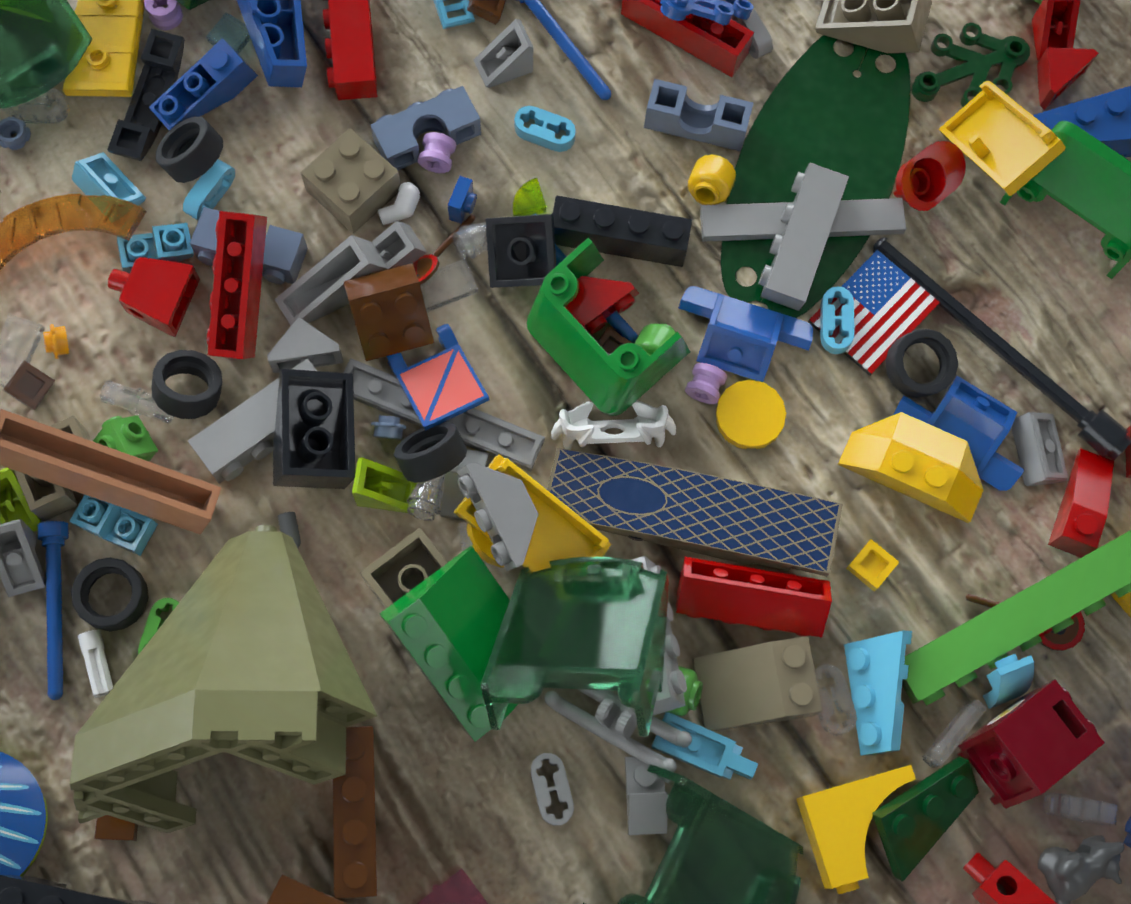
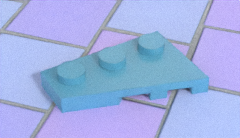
[844,630,912,756]

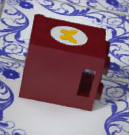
[957,679,1105,809]

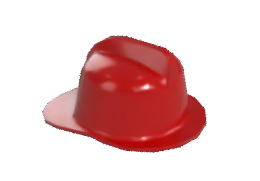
[893,141,966,211]

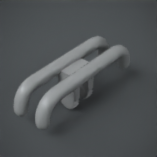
[544,665,692,775]

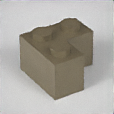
[14,416,91,521]

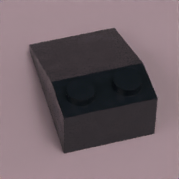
[273,368,356,489]

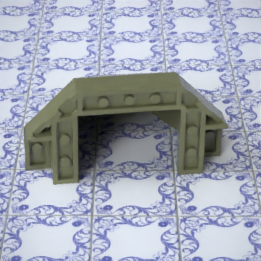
[70,525,378,833]

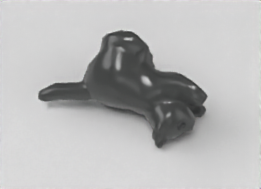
[1038,835,1124,904]

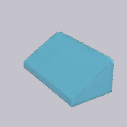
[72,152,146,224]

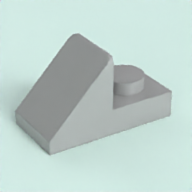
[0,519,46,597]
[624,755,668,835]

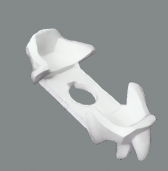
[551,400,676,450]

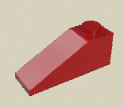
[1048,448,1114,558]

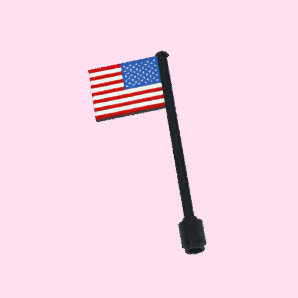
[808,237,1131,461]

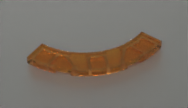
[0,194,147,271]

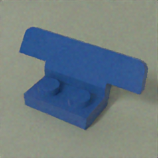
[678,286,813,382]
[893,376,1024,491]

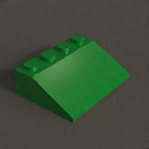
[380,546,551,742]

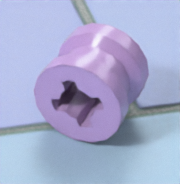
[144,0,183,30]
[418,132,456,173]
[685,363,727,404]

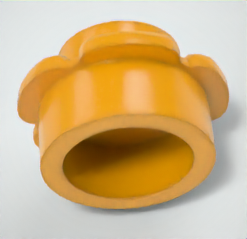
[43,324,69,359]

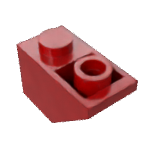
[565,276,639,334]

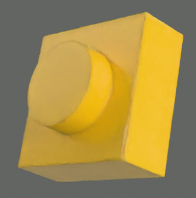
[846,539,899,592]

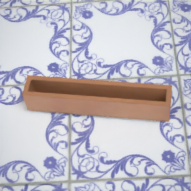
[0,409,222,535]

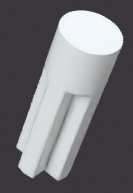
[78,630,113,698]

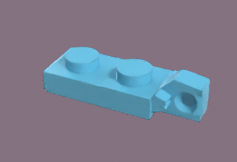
[651,712,758,780]

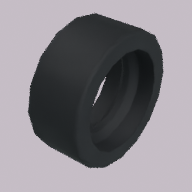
[156,116,223,183]
[885,329,958,398]
[151,350,223,419]
[394,422,467,483]
[71,557,149,632]

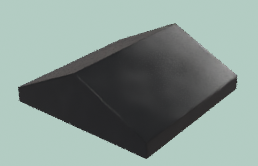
[485,214,557,288]

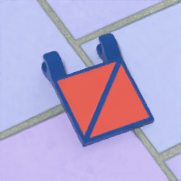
[386,324,490,431]

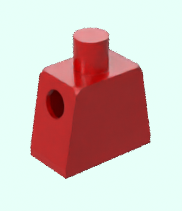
[108,257,200,337]
[963,852,1057,904]

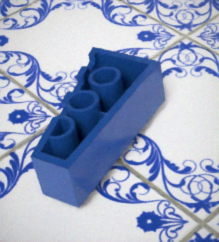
[237,0,307,87]
[1033,86,1131,157]

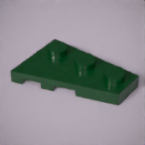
[872,756,979,882]

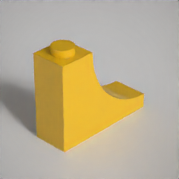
[796,765,916,894]

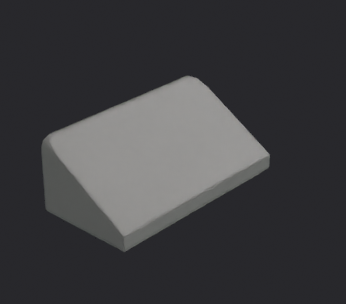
[1012,412,1069,486]

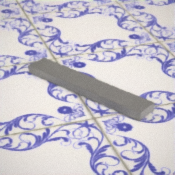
[700,198,906,242]
[343,358,545,472]

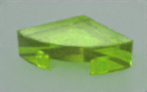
[512,178,546,216]

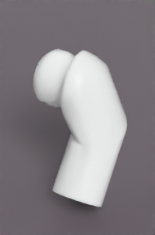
[378,182,420,226]

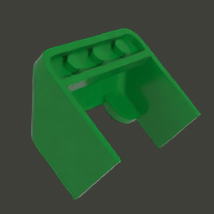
[1000,121,1131,279]
[526,238,690,416]

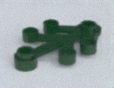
[911,23,1030,107]

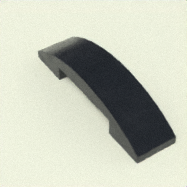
[107,28,185,161]

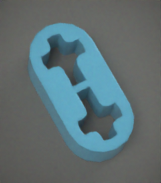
[514,106,576,152]
[183,159,235,221]
[820,286,854,354]

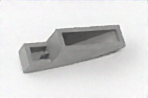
[274,220,427,326]

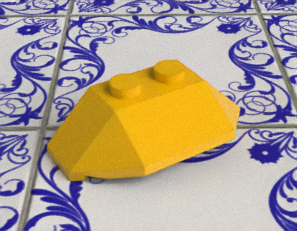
[837,412,984,523]

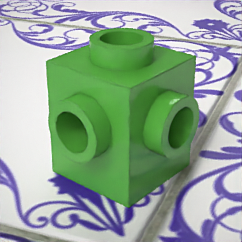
[93,415,158,461]

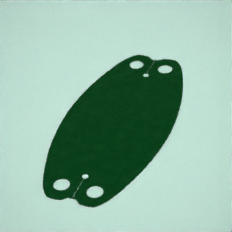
[721,35,910,318]

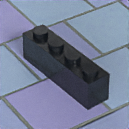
[552,195,692,267]

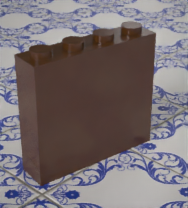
[333,726,377,899]

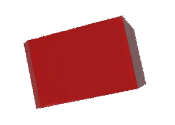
[1032,0,1081,61]
[1037,47,1099,110]

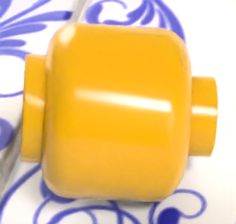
[688,154,736,205]

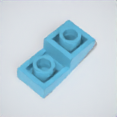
[117,223,194,273]
[69,495,158,556]
[983,654,1034,709]

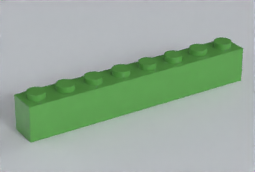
[902,530,1131,706]

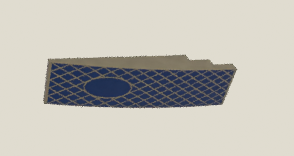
[547,448,843,577]

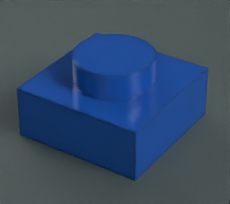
[448,176,477,224]

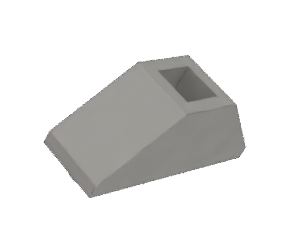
[457,462,538,571]

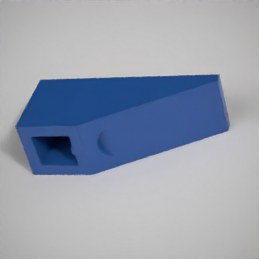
[149,38,258,131]

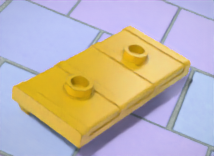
[62,0,145,97]
[938,81,1066,196]
[454,454,612,601]

